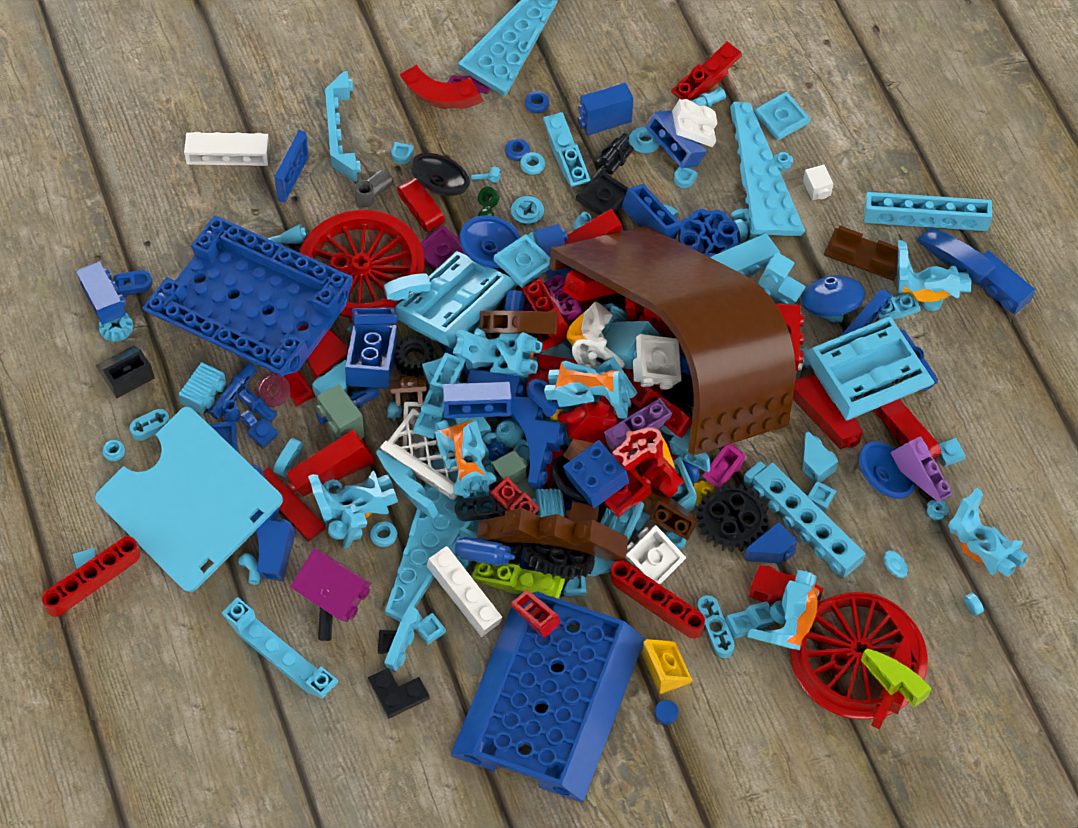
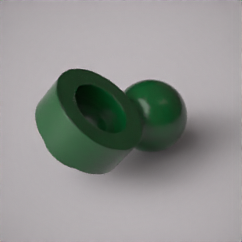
[478,186,500,216]

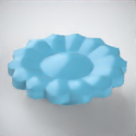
[883,550,908,578]

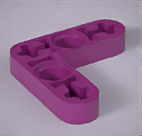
[523,275,582,321]

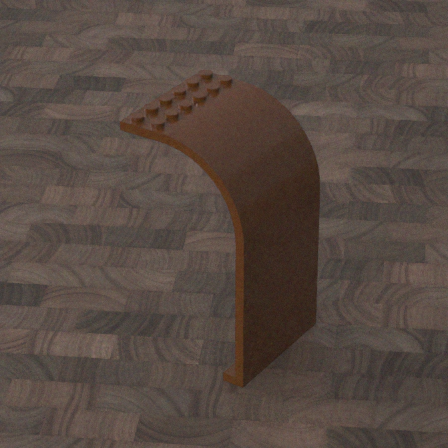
[549,225,795,456]

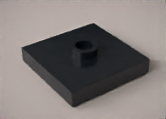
[576,170,629,216]

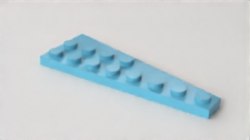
[458,0,558,97]
[730,102,805,236]
[385,451,493,622]

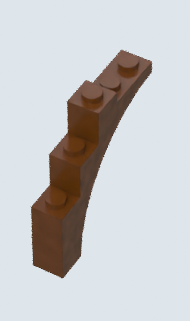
[476,508,628,562]

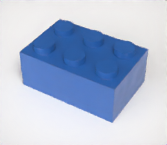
[345,324,397,389]

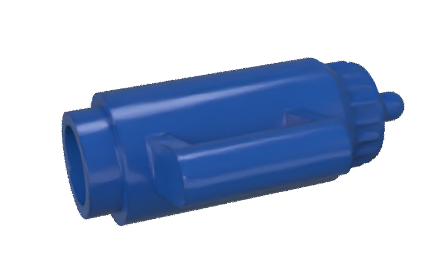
[455,537,515,566]

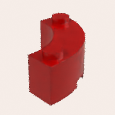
[400,64,484,109]

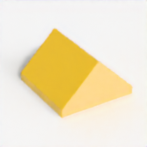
[642,639,693,694]

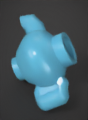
[482,418,525,449]

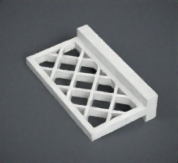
[380,409,484,501]

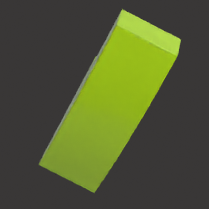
[861,649,932,708]

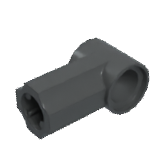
[355,170,393,207]

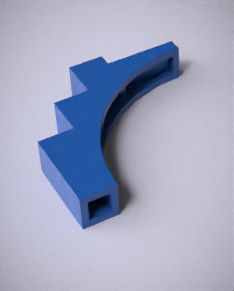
[467,370,566,491]
[250,464,296,582]

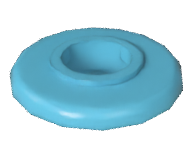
[629,127,660,154]

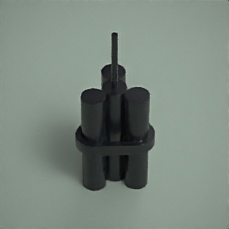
[592,133,634,180]

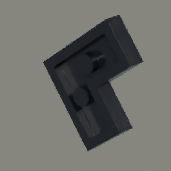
[368,668,430,719]

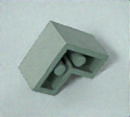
[316,384,365,442]
[492,450,535,498]

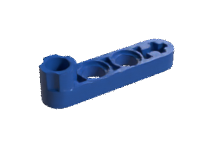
[836,289,892,355]

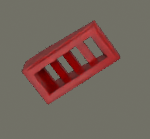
[511,590,560,638]

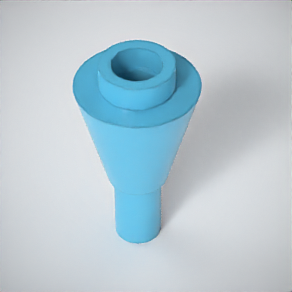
[269,224,308,244]

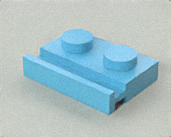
[600,502,644,544]

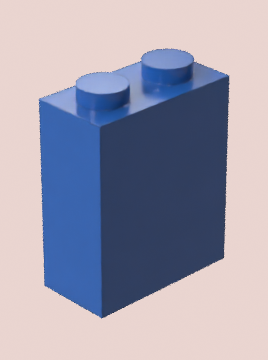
[577,82,634,136]

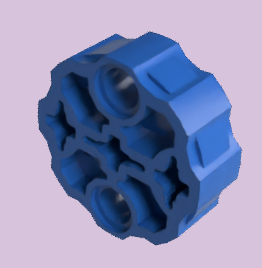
[678,209,739,257]

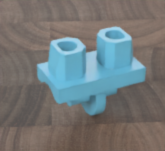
[328,508,367,548]

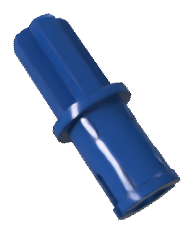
[238,388,277,422]

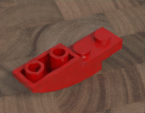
[671,41,742,101]
[870,636,912,730]

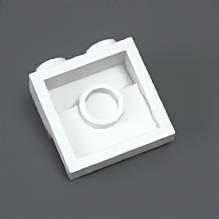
[672,99,718,147]
[633,334,681,389]
[622,525,686,584]

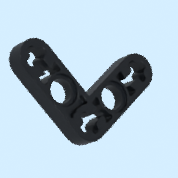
[454,496,523,557]

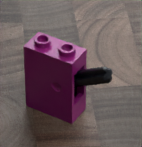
[290,548,372,641]

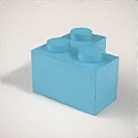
[757,252,806,305]

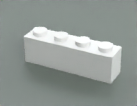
[184,132,270,166]
[426,546,502,637]

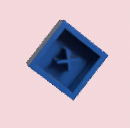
[563,440,629,509]

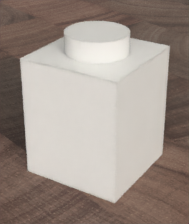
[803,165,833,201]

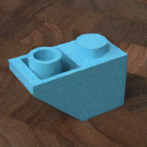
[312,359,348,398]
[802,431,838,484]

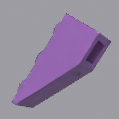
[604,398,672,455]
[890,436,953,502]

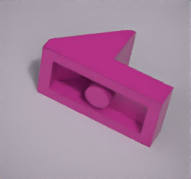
[702,444,746,489]

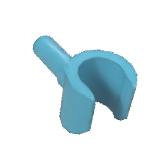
[471,167,501,183]

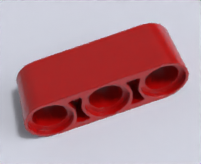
[397,178,445,232]

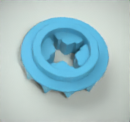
[511,196,544,226]
[99,313,133,342]

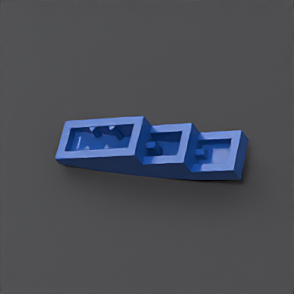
[917,227,996,281]

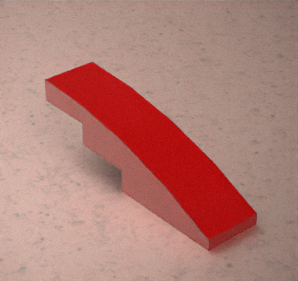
[624,369,692,438]

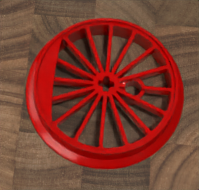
[300,210,424,319]
[790,592,928,720]

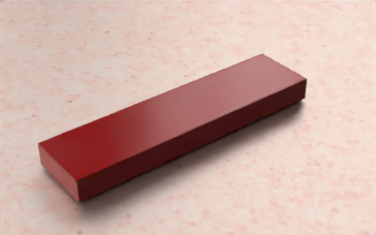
[263,467,325,542]

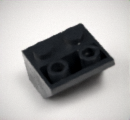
[96,345,155,399]

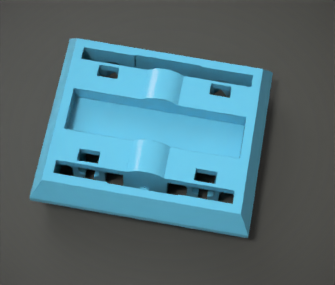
[395,251,518,349]
[803,316,935,421]

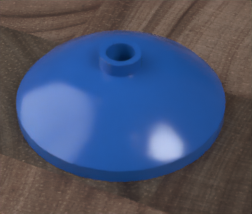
[459,216,521,268]
[801,275,865,316]
[859,441,916,499]

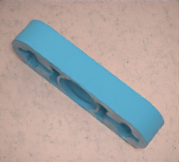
[697,595,735,658]

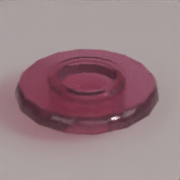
[258,374,291,407]

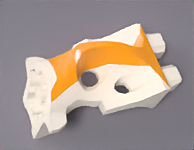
[567,301,625,369]

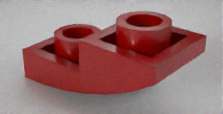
[490,477,540,514]

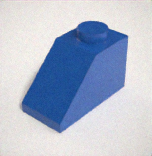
[745,522,798,563]

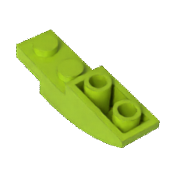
[472,562,565,599]

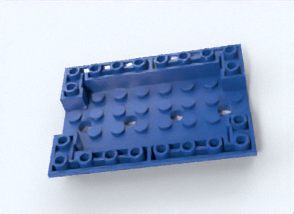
[142,215,353,376]
[451,592,645,803]

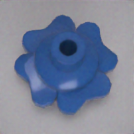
[487,441,509,462]

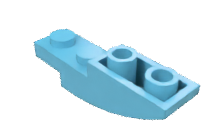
[543,112,591,188]

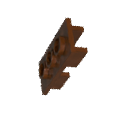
[824,225,898,281]
[390,375,426,406]

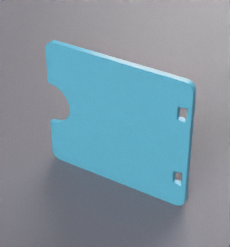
[95,407,283,593]

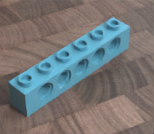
[864,192,992,231]
[751,462,866,579]

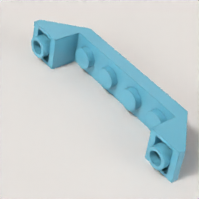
[325,71,361,182]
[222,597,338,698]

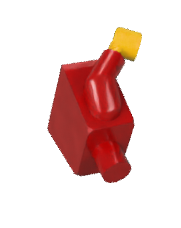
[550,396,619,445]

